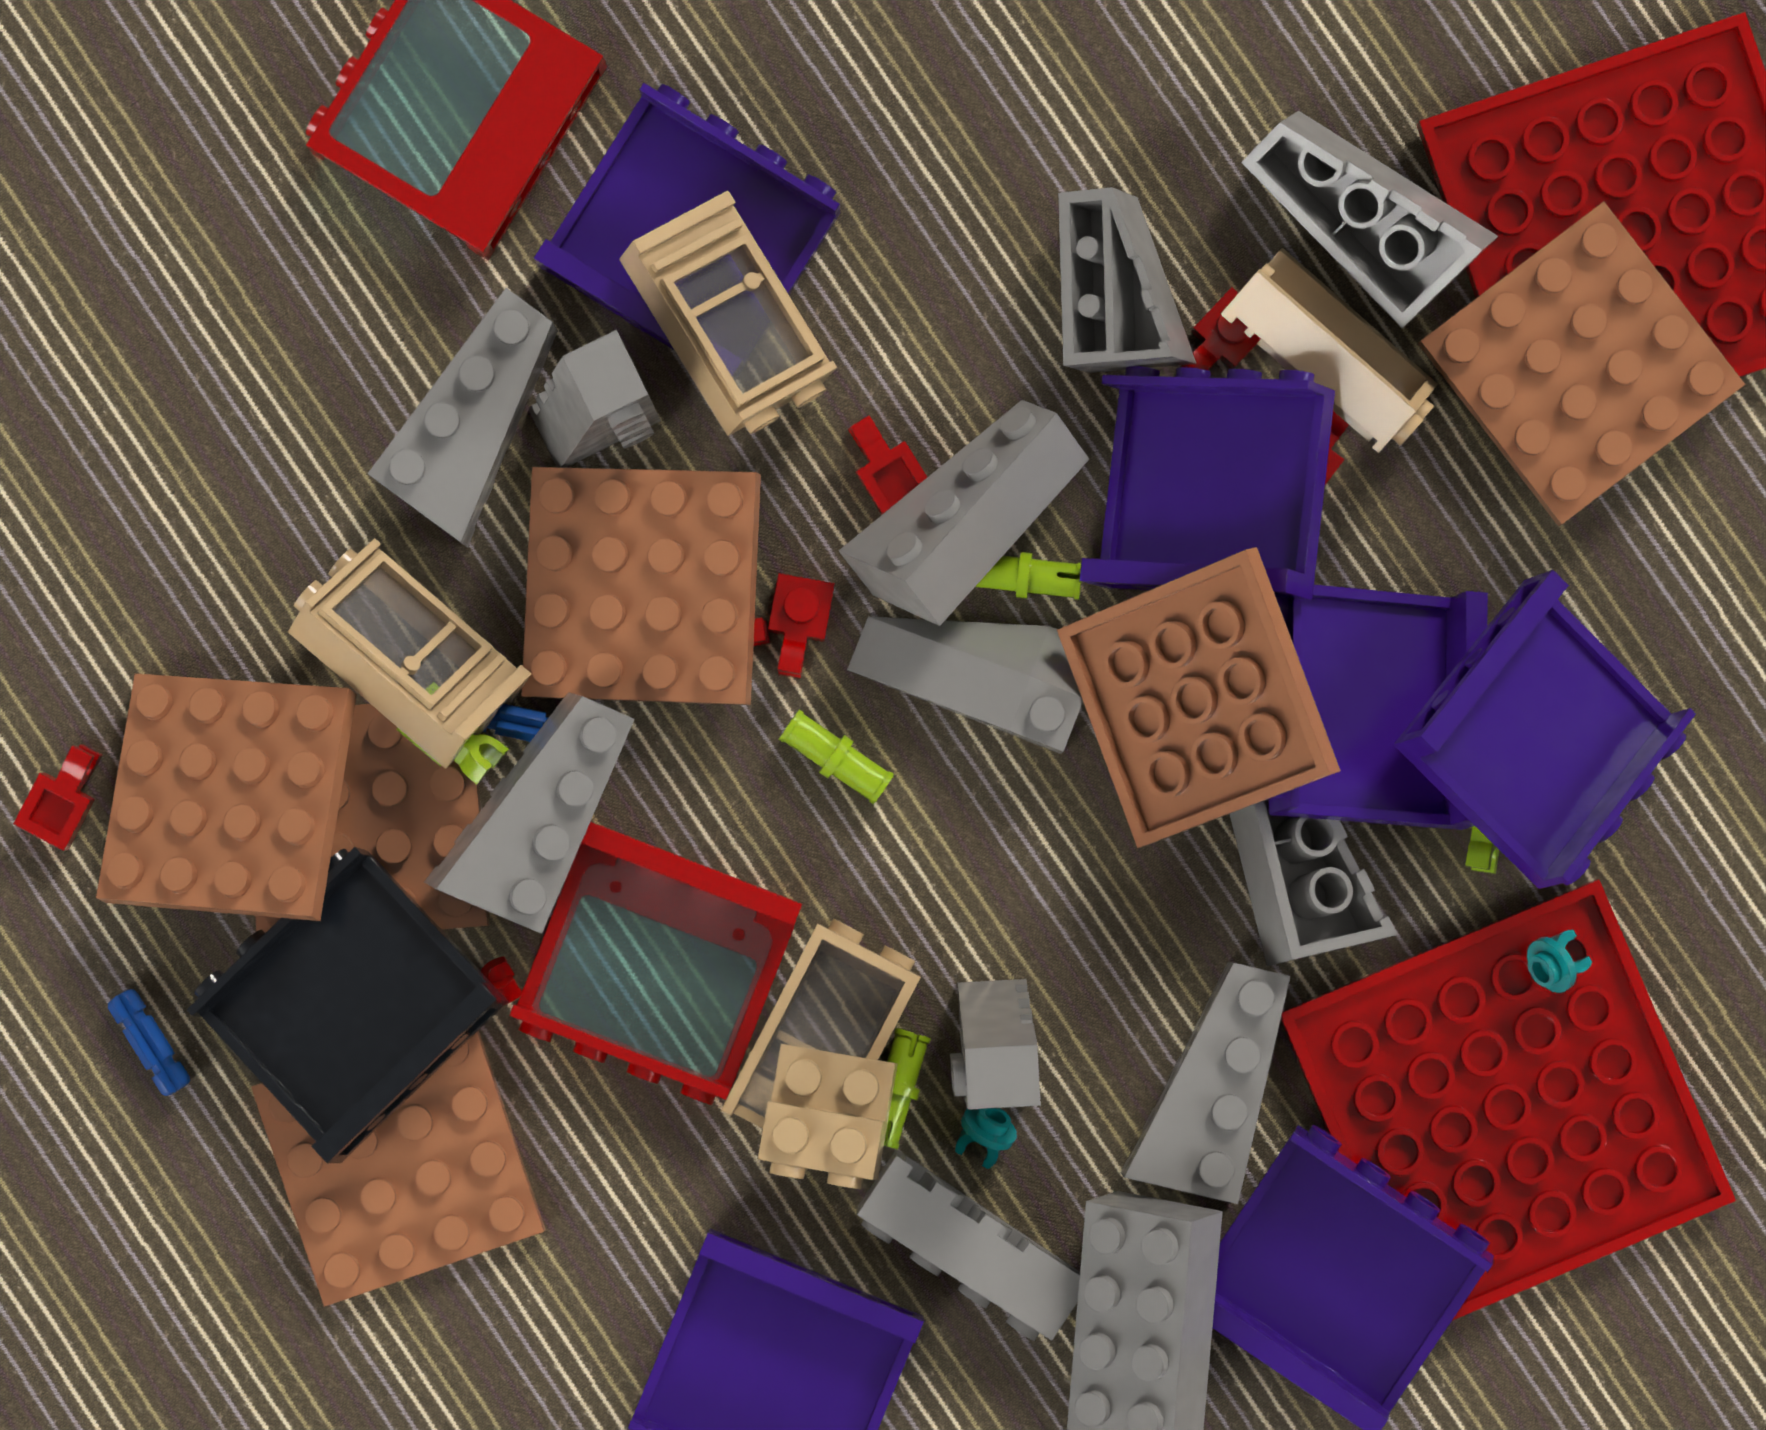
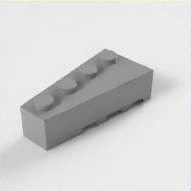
[1241,111,1498,328]
[529,330,661,468]
[839,400,1089,626]
[424,692,635,934]
[1230,799,1398,966]
[1120,962,1290,1204]
[950,979,1041,1109]
[857,1149,1080,1341]

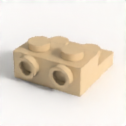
[758,1044,898,1189]

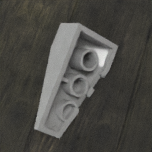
[847,616,1083,754]

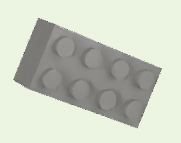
[1067,1191,1223,1430]

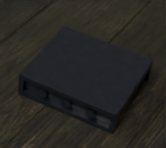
[187,847,508,1163]

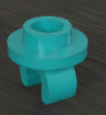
[1527,930,1592,993]
[955,1108,1017,1169]

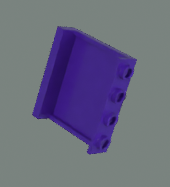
[534,83,840,381]
[1079,366,1335,600]
[1394,570,1696,889]
[1269,585,1488,830]
[1212,1125,1494,1430]
[628,1228,924,1430]

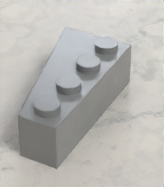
[368,288,558,548]

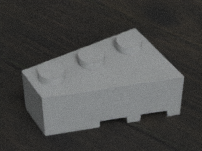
[1058,187,1197,373]

